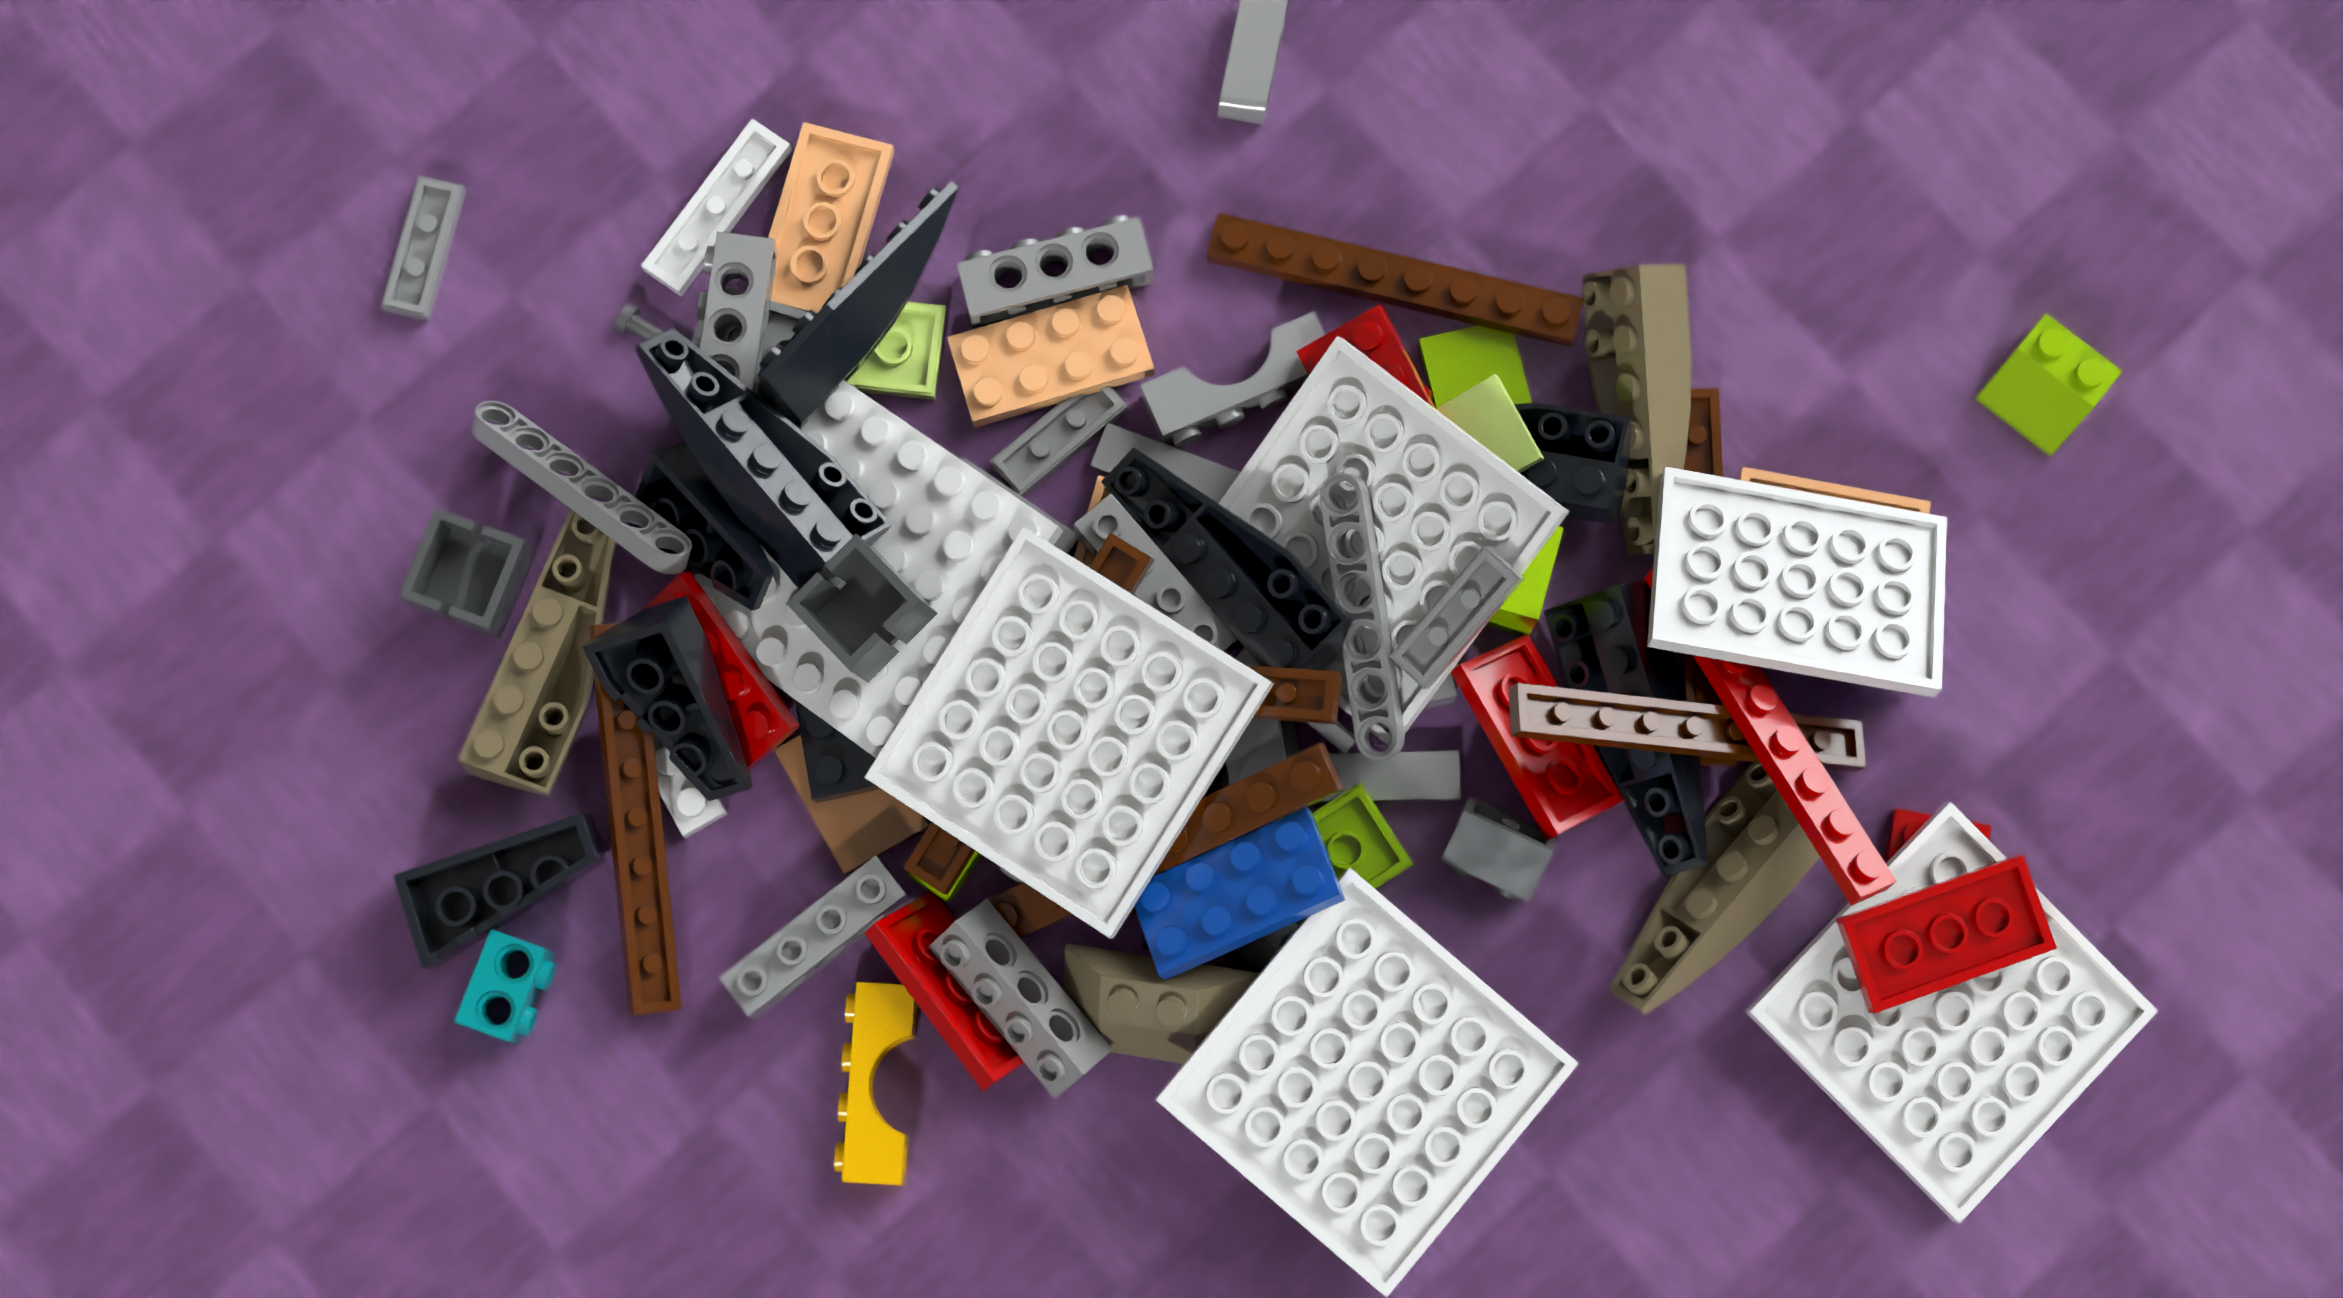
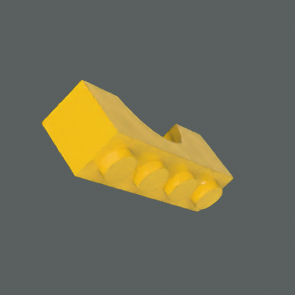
[834,982,918,1186]

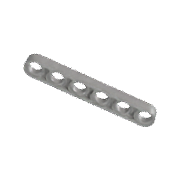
[471,401,692,574]
[1320,473,1405,760]

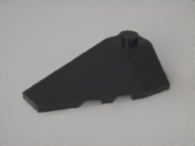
[626,442,774,611]
[582,596,753,801]

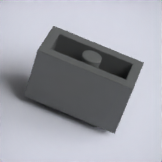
[1440,796,1558,902]

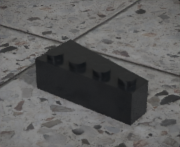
[393,812,606,969]

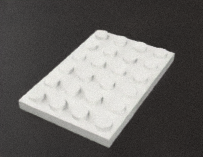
[1647,466,1947,698]

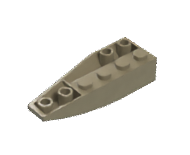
[1581,264,1691,555]
[457,509,616,796]
[1609,762,1820,1016]

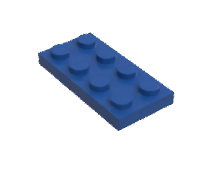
[1134,807,1345,980]

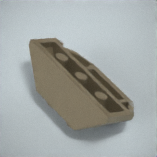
[1063,943,1259,1064]

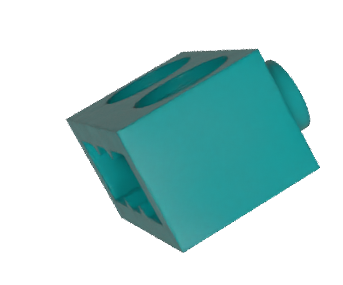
[454,929,557,1044]

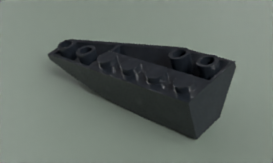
[757,181,959,429]
[635,328,892,590]
[1514,403,1631,526]
[1101,448,1352,670]
[1544,580,1708,877]

